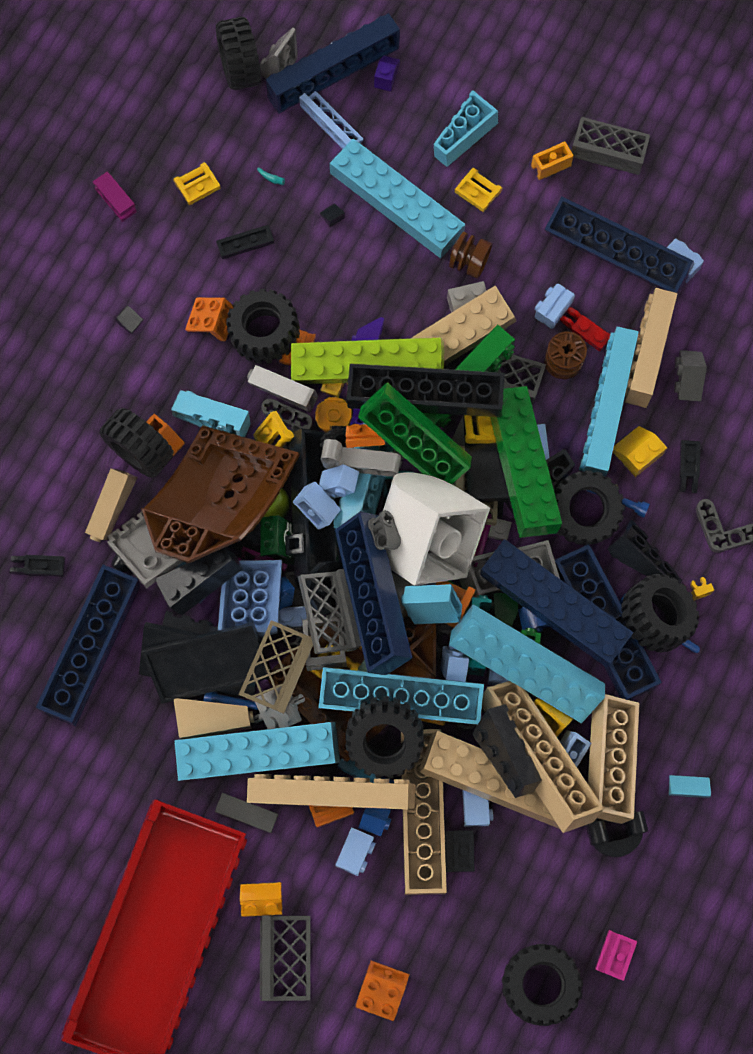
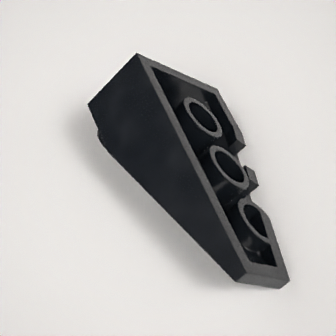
[607,520,682,584]

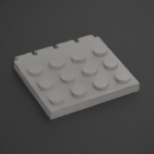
[107,512,184,588]

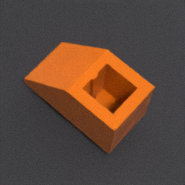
[147,414,185,456]

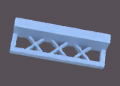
[299,91,363,149]

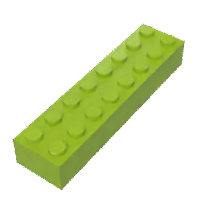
[291,338,444,385]

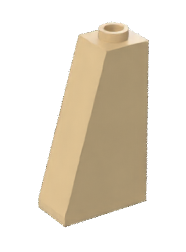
[85,468,137,542]
[174,698,254,740]

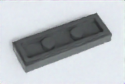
[215,793,279,833]

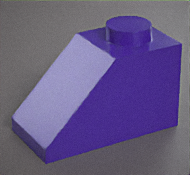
[374,55,400,92]
[351,317,384,341]

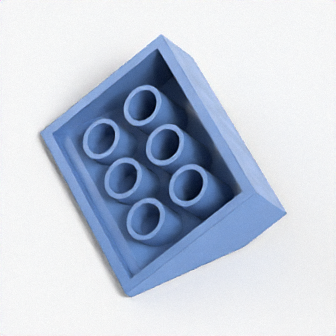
[218,560,282,638]

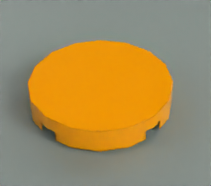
[315,397,352,433]

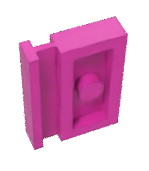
[595,930,637,981]

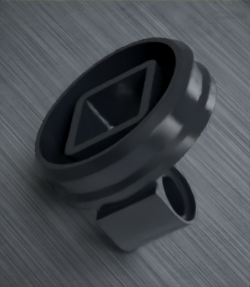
[305,559,344,615]
[585,810,649,857]

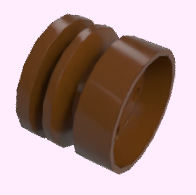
[449,231,493,279]
[544,331,587,380]

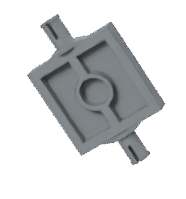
[253,686,305,729]

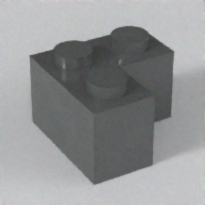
[674,350,707,401]

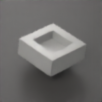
[488,519,512,541]

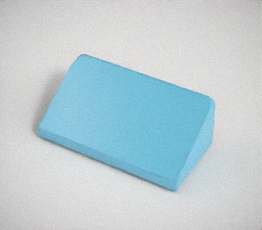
[669,775,711,798]

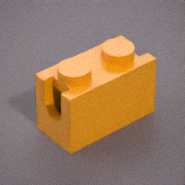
[531,141,573,180]
[240,882,282,917]

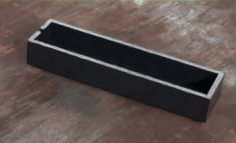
[289,428,339,587]

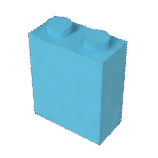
[401,584,462,624]

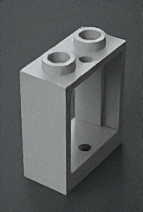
[302,615,347,671]

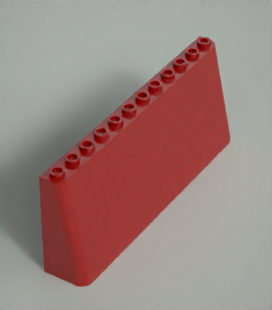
[61,799,247,1054]

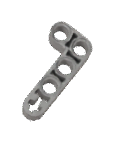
[321,439,401,477]

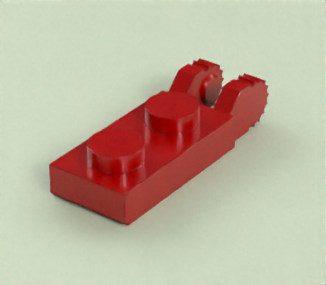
[560,307,610,351]

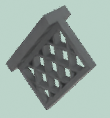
[571,117,650,175]
[472,346,546,407]
[298,569,361,654]
[260,916,310,1001]

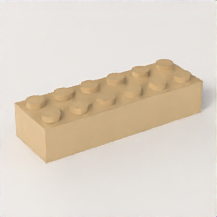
[410,286,517,366]
[625,288,677,408]
[588,694,639,824]

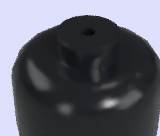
[111,554,129,572]

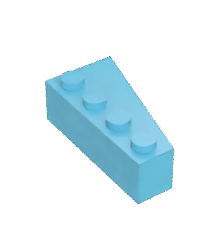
[434,90,498,167]
[171,390,251,437]

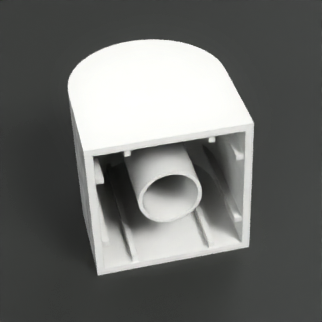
[383,472,490,586]

